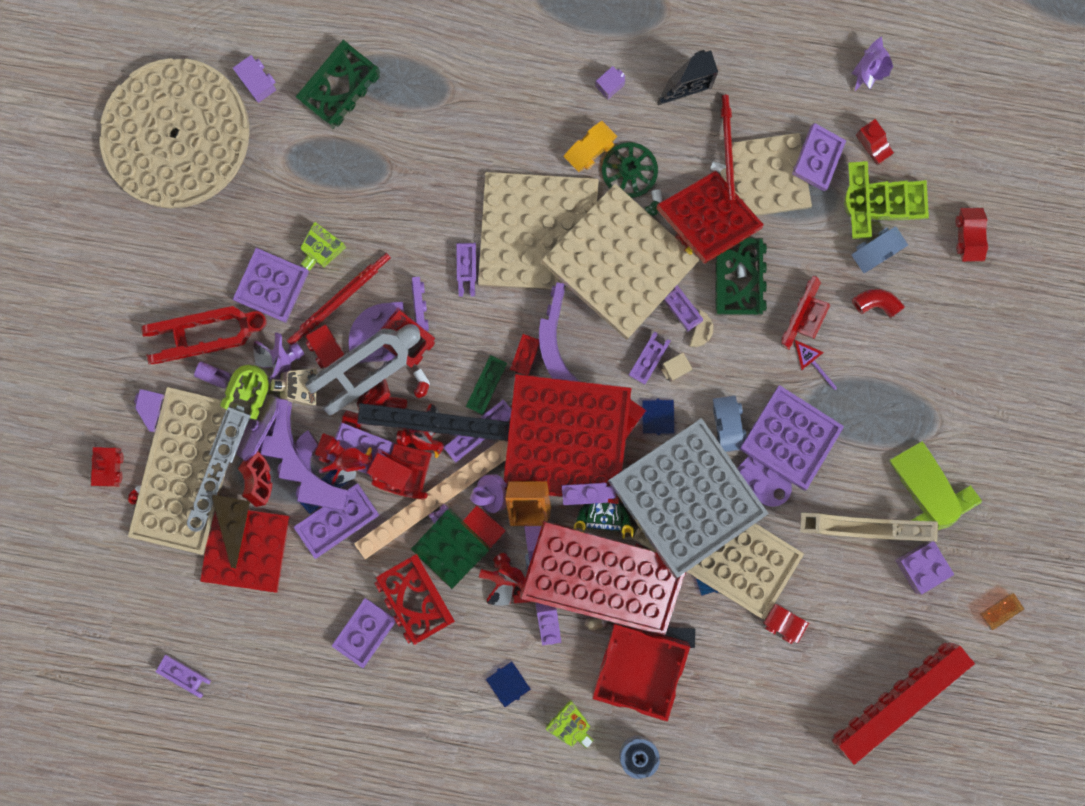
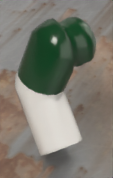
[645,190,662,216]
[736,251,755,278]

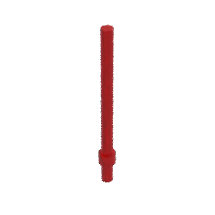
[720,94,735,203]

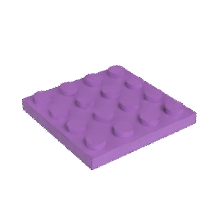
[740,385,844,491]

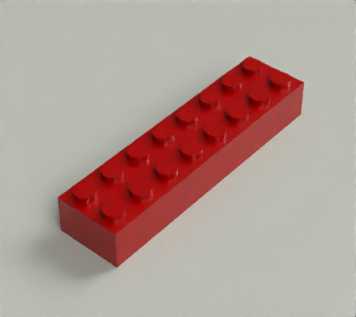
[831,642,975,765]

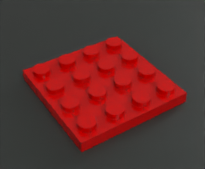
[656,171,764,264]
[200,510,290,593]

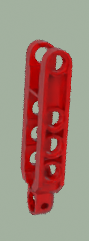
[141,306,267,365]

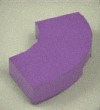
[295,430,318,483]

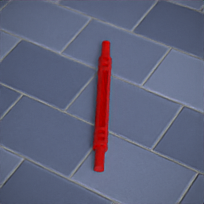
[286,252,391,345]

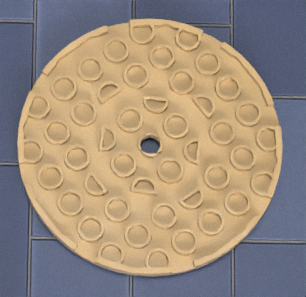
[99,58,249,209]

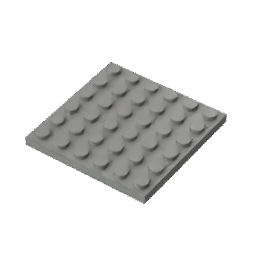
[608,418,769,579]

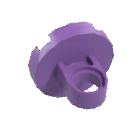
[470,474,507,513]

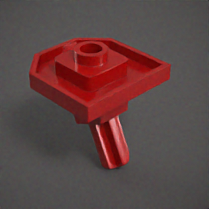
[356,378,407,410]

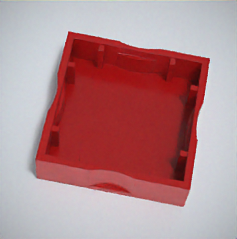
[592,622,690,722]

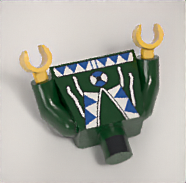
[573,501,633,538]

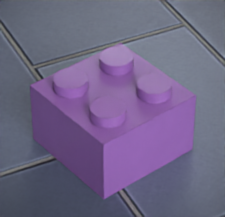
[895,541,954,595]

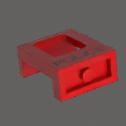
[378,307,435,368]

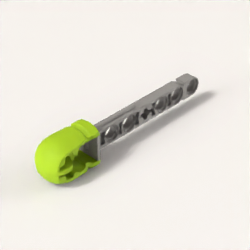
[187,365,269,532]

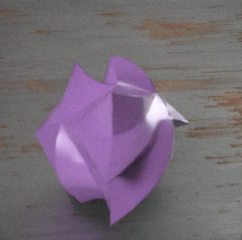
[852,36,893,91]

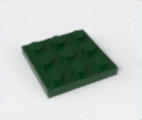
[411,508,491,589]

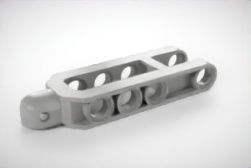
[305,324,420,415]

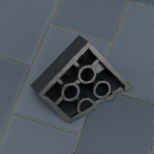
[657,50,718,106]

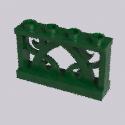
[295,39,380,129]
[715,238,767,316]

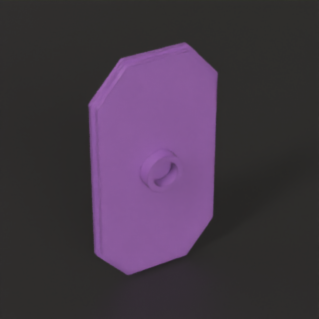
[236,394,280,461]

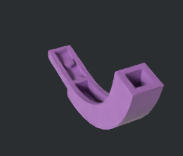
[539,282,581,382]

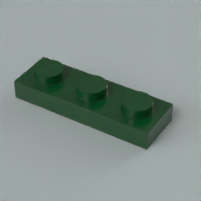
[465,355,508,415]

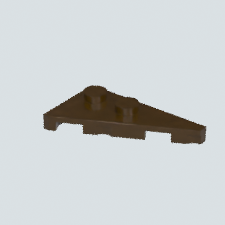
[211,494,250,568]

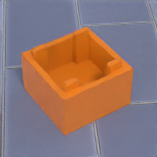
[505,482,551,526]

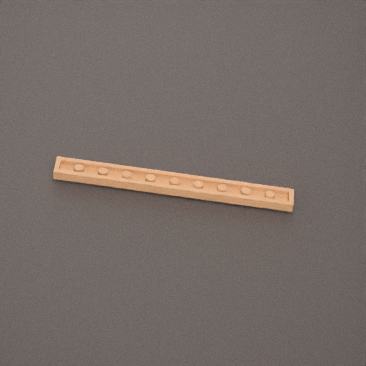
[354,441,508,559]

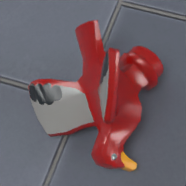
[397,404,444,458]
[319,437,372,485]
[478,553,525,606]

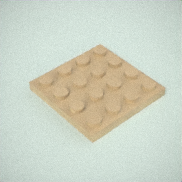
[732,133,812,216]

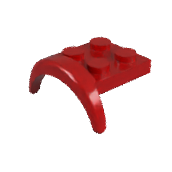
[371,444,432,500]

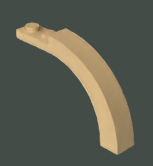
[800,513,938,542]

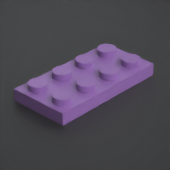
[294,483,380,559]

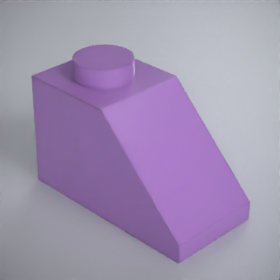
[134,389,165,432]

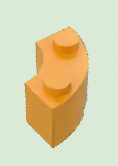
[563,121,618,172]

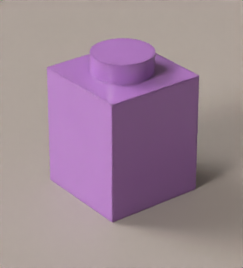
[595,66,625,100]

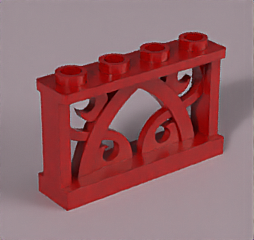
[374,554,455,646]

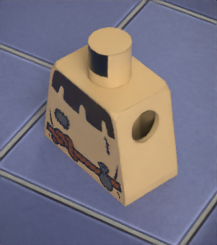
[271,368,317,406]

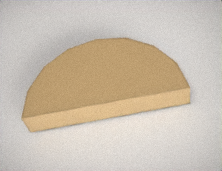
[689,310,713,347]

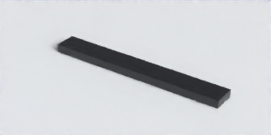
[357,403,510,442]

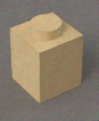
[661,353,693,382]

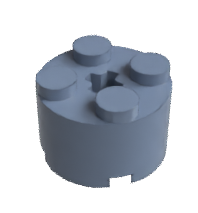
[619,736,660,779]

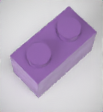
[233,55,276,103]

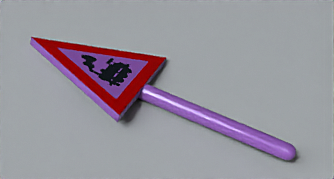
[795,340,837,390]

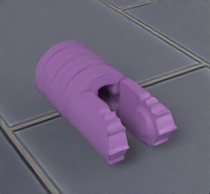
[194,361,232,389]

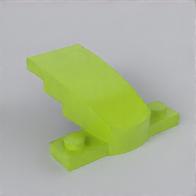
[844,161,929,239]
[889,441,982,542]

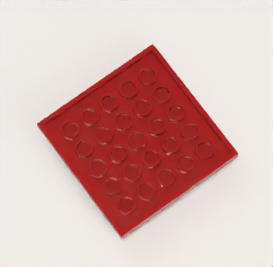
[504,374,632,504]

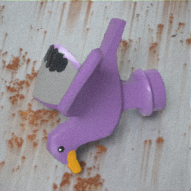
[253,332,304,384]

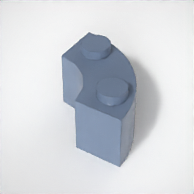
[851,227,908,273]
[713,396,747,452]

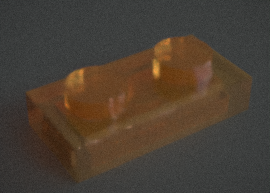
[980,593,1024,631]

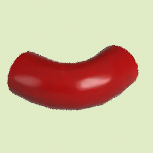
[851,289,905,319]

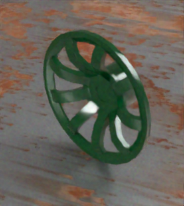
[602,142,658,198]

